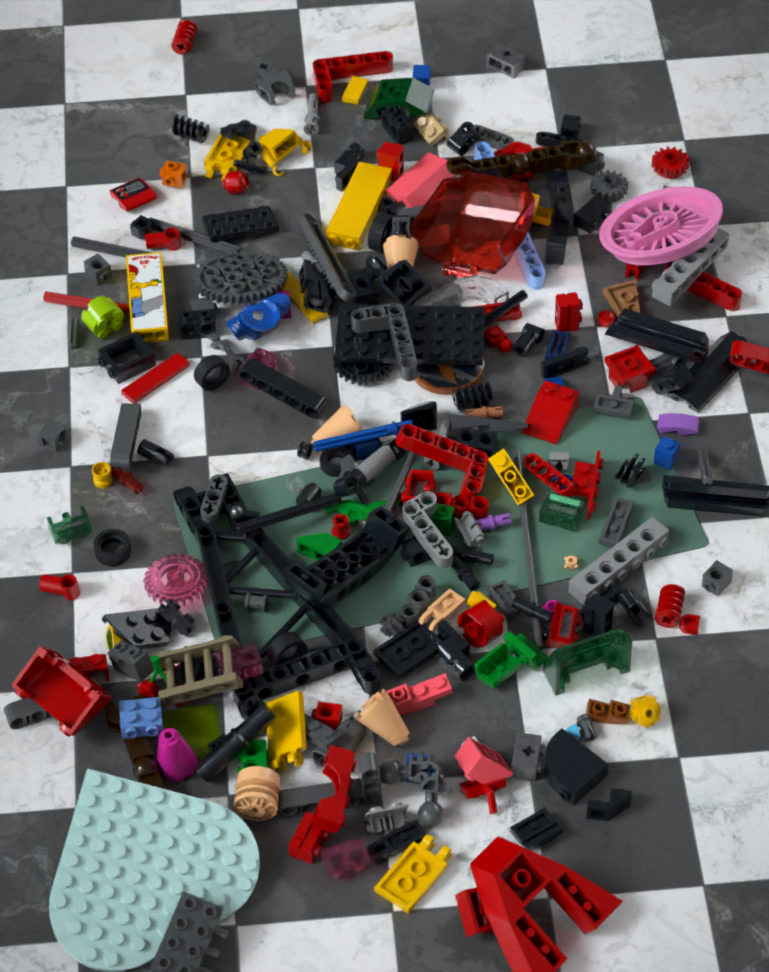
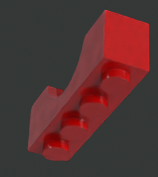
[312,745,356,834]

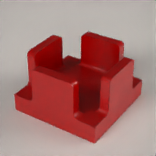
[605,345,656,393]

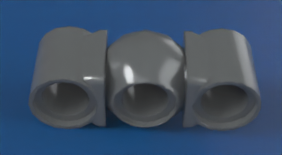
[401,575,436,628]

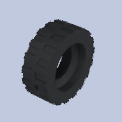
[367,212,394,253]

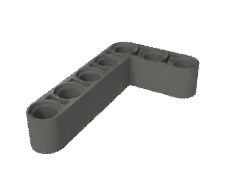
[351,303,417,381]
[278,752,381,818]

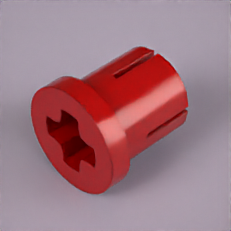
[331,514,351,540]

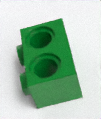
[238,740,268,772]

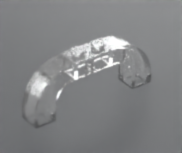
[414,276,509,306]

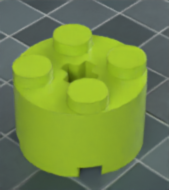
[81,296,124,339]

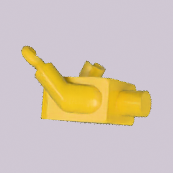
[258,128,312,177]

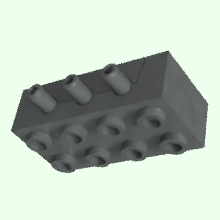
[149,891,228,972]

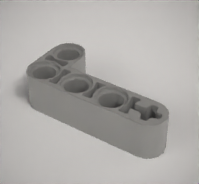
[403,491,453,569]

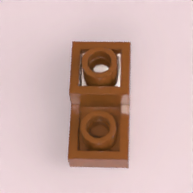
[585,698,631,724]

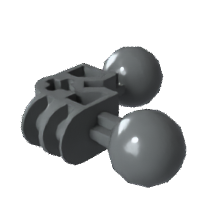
[379,752,452,828]

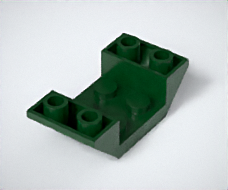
[363,77,434,119]

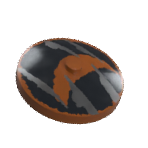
[415,358,484,395]

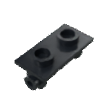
[158,599,197,637]

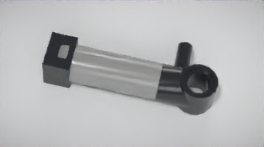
[333,438,406,504]

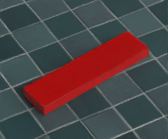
[121,353,190,404]

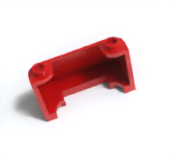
[11,646,112,737]

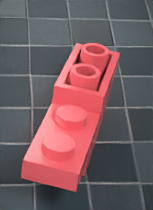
[368,673,453,715]

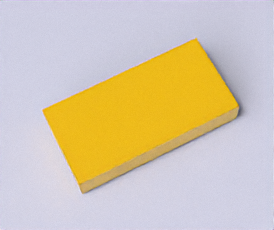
[342,76,368,105]

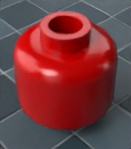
[222,171,249,194]

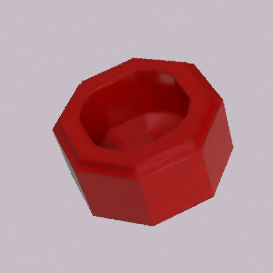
[598,310,615,328]

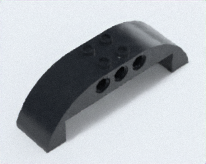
[282,506,411,609]

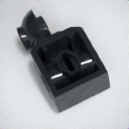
[363,255,432,305]

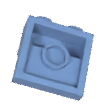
[119,697,163,739]

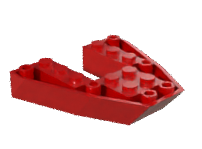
[470,836,623,972]

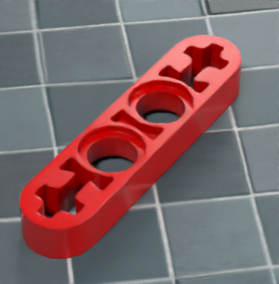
[523,453,575,498]

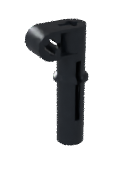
[195,695,277,783]

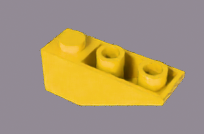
[488,449,535,506]

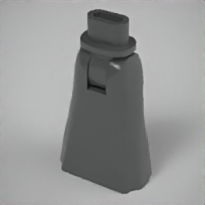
[311,710,367,767]

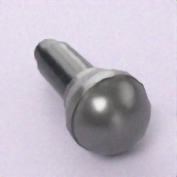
[230,506,260,519]

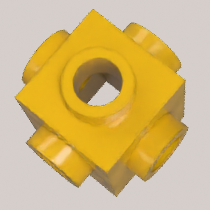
[630,694,661,727]

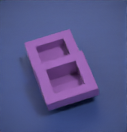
[657,413,700,436]

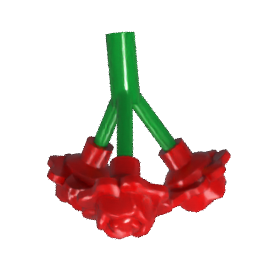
[136,655,187,707]

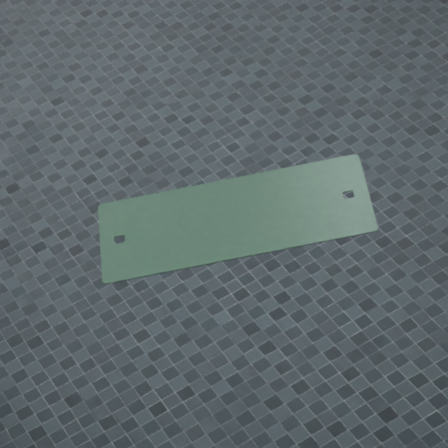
[173,397,708,657]

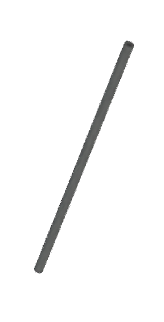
[513,450,544,650]

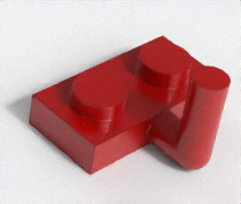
[459,779,506,814]

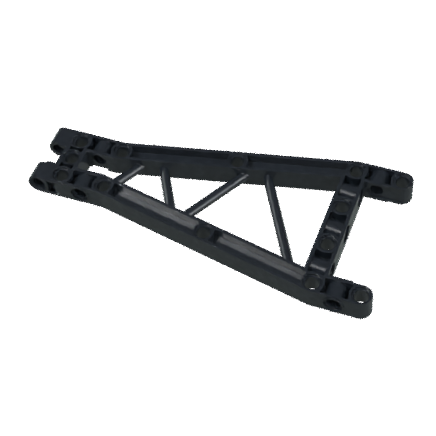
[173,473,380,736]

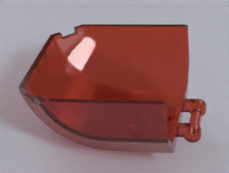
[409,171,535,282]

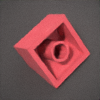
[455,737,513,784]

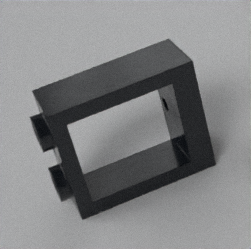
[98,332,156,384]

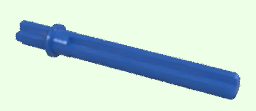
[313,419,413,452]

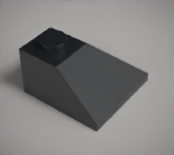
[400,401,437,431]

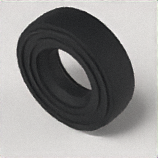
[319,446,354,477]

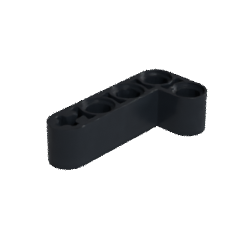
[546,212,569,265]

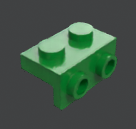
[503,631,548,671]
[474,643,522,689]

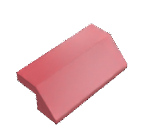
[385,152,456,208]

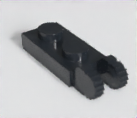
[541,346,589,379]
[366,820,427,864]

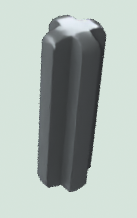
[68,318,80,349]

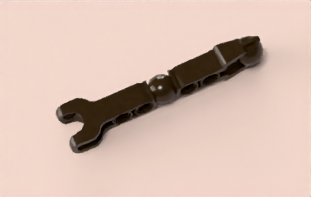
[445,140,599,195]
[104,694,165,789]

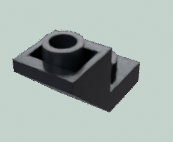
[586,788,632,821]

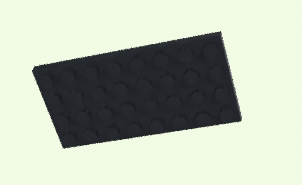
[334,304,485,366]

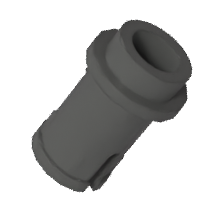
[576,714,598,742]

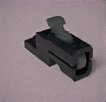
[299,259,336,313]

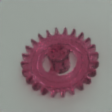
[143,553,208,607]

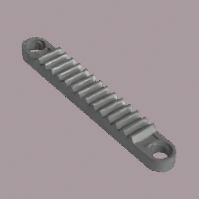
[299,213,357,302]

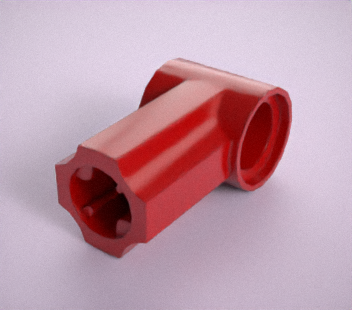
[145,227,182,251]
[39,574,80,600]

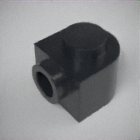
[130,215,152,240]

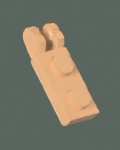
[419,589,466,632]

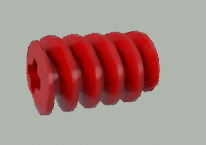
[171,20,198,54]
[655,584,686,628]

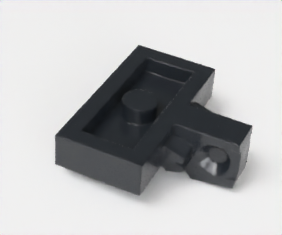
[220,120,257,141]

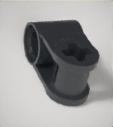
[447,122,479,156]

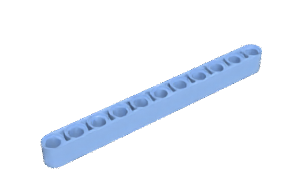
[474,142,546,290]

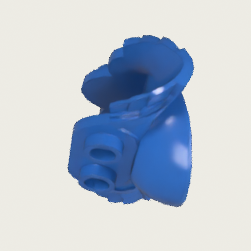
[227,293,290,341]

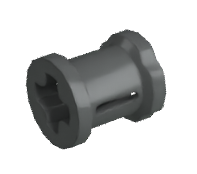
[245,593,268,612]

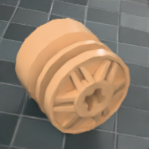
[233,766,281,821]

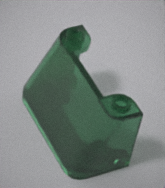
[543,629,632,696]

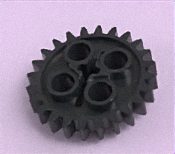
[333,355,393,386]

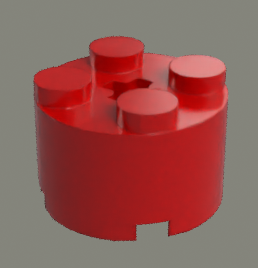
[458,600,504,648]

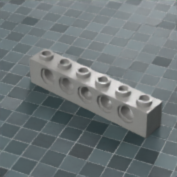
[652,228,730,306]
[568,517,669,604]

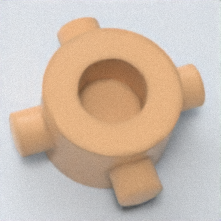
[564,556,579,570]

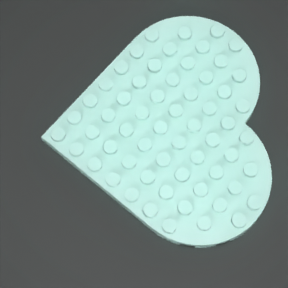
[49,769,260,972]

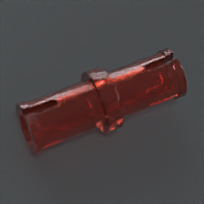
[111,468,144,494]

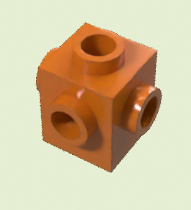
[160,161,188,188]

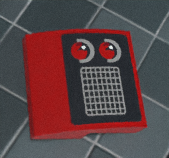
[109,177,157,212]

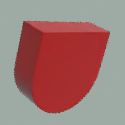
[679,614,700,635]

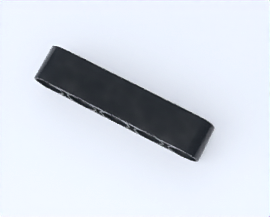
[239,358,327,419]

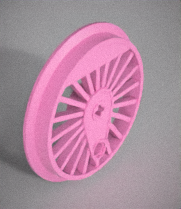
[599,186,723,265]

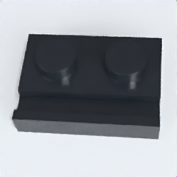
[510,808,563,851]

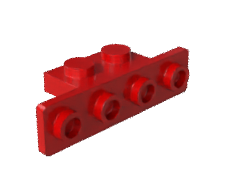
[572,451,604,520]

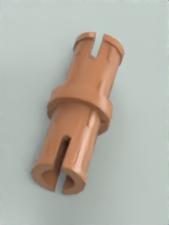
[465,406,503,418]

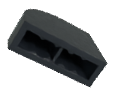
[545,728,608,806]

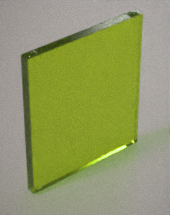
[162,704,219,759]

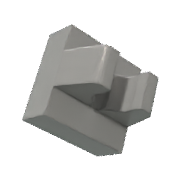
[549,452,569,472]

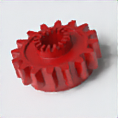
[651,146,690,179]

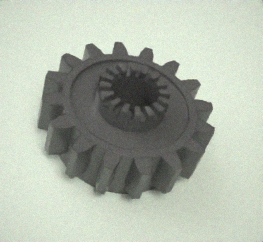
[590,170,628,203]

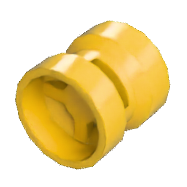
[92,462,113,489]

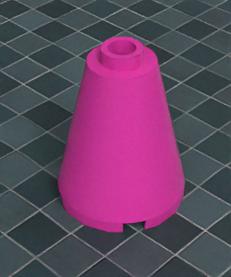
[157,728,198,782]

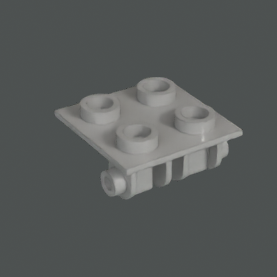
[364,802,409,834]

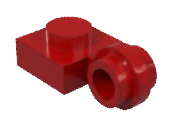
[484,325,513,353]

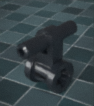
[233,141,267,174]

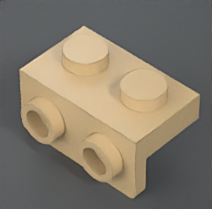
[413,111,451,147]

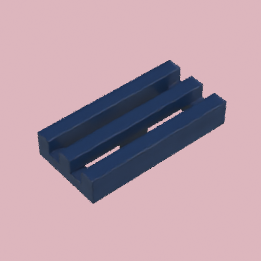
[545,330,571,360]

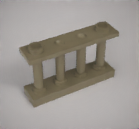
[156,635,243,706]

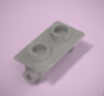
[453,511,485,550]

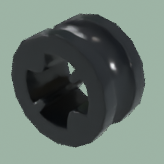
[297,441,313,460]

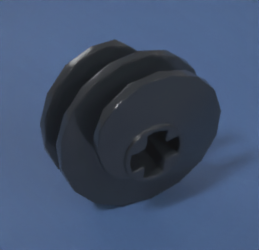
[615,453,646,488]

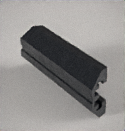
[605,308,709,364]
[666,331,747,413]
[662,475,769,517]

